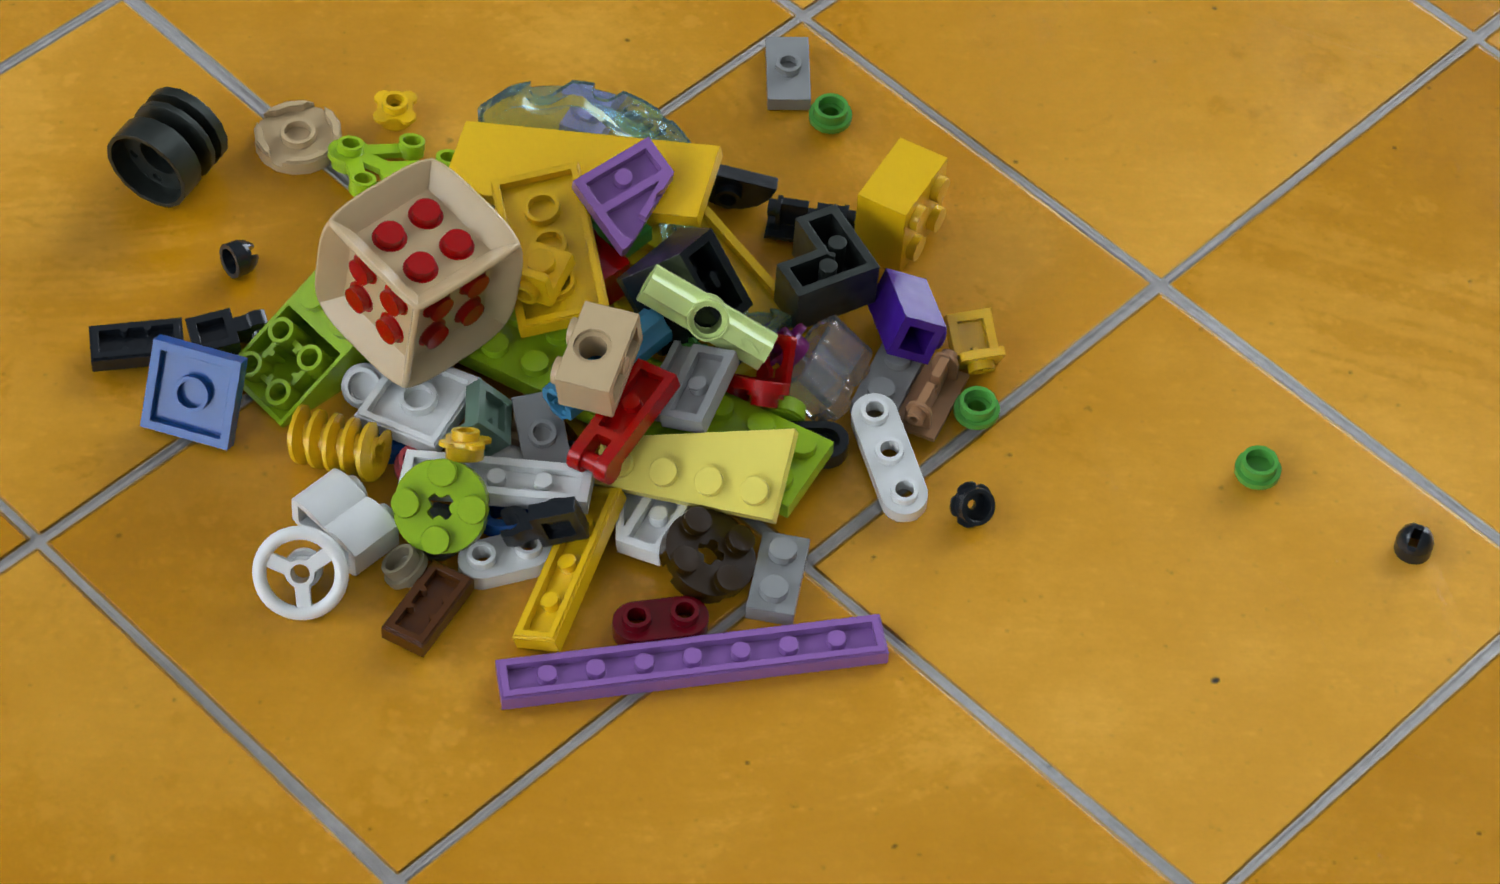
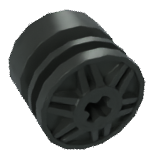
[107,87,228,208]

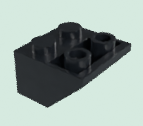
[616,228,753,356]

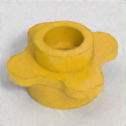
[373,90,417,131]
[438,427,492,463]

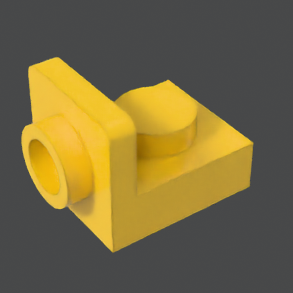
[517,240,576,307]

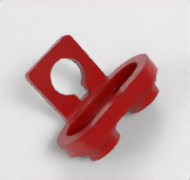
[726,333,797,408]

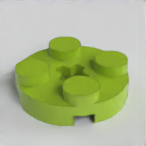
[391,458,490,555]

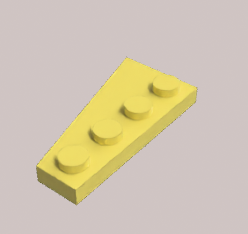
[594,428,799,524]

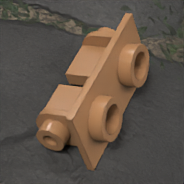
[898,349,970,442]

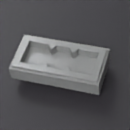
[765,37,811,110]
[511,392,569,463]

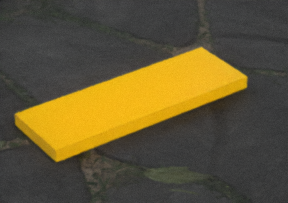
[449,121,723,227]

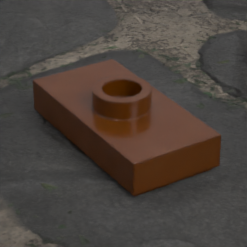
[381,560,475,658]

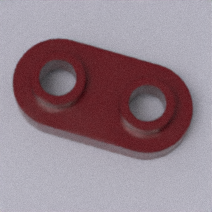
[612,596,709,645]

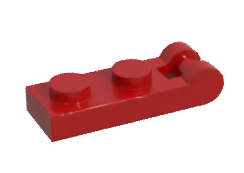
[566,358,681,485]

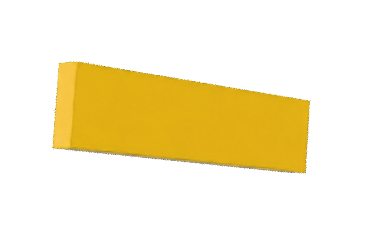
[512,486,627,652]

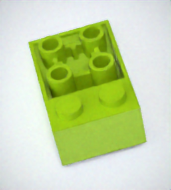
[238,271,371,428]

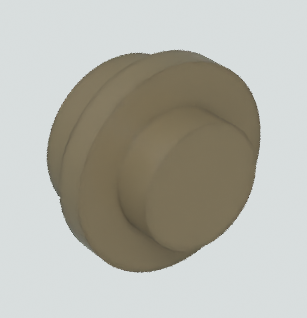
[381,544,428,590]

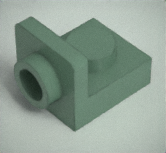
[448,379,512,456]

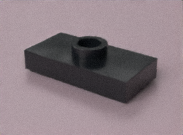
[89,317,184,372]

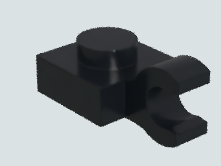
[185,308,268,355]
[501,496,589,547]

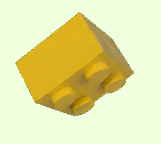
[854,137,950,272]

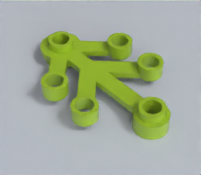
[328,133,455,197]

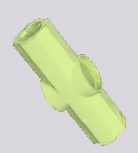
[636,264,778,370]

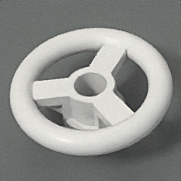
[252,526,349,620]

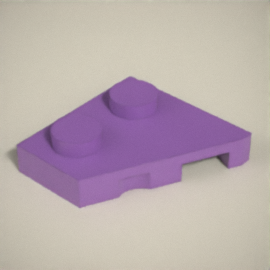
[572,137,674,257]

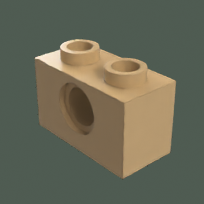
[550,301,643,417]

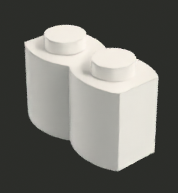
[291,468,399,576]

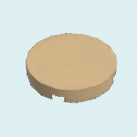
[254,100,342,175]

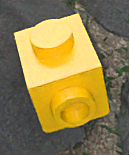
[943,307,1006,375]

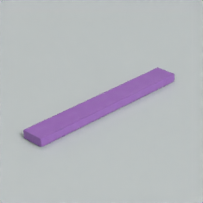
[495,614,889,710]

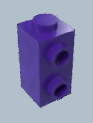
[868,268,947,365]

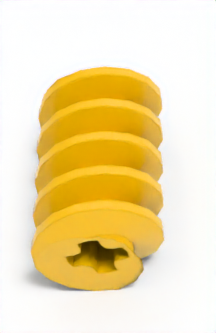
[287,404,393,482]

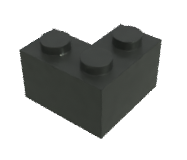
[774,204,880,328]

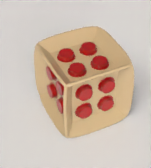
[315,158,523,388]

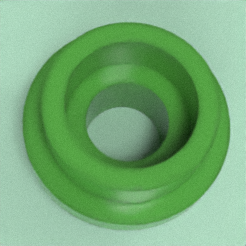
[809,93,852,134]
[953,386,1000,430]

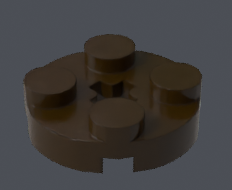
[659,506,756,604]

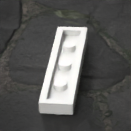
[398,449,595,514]

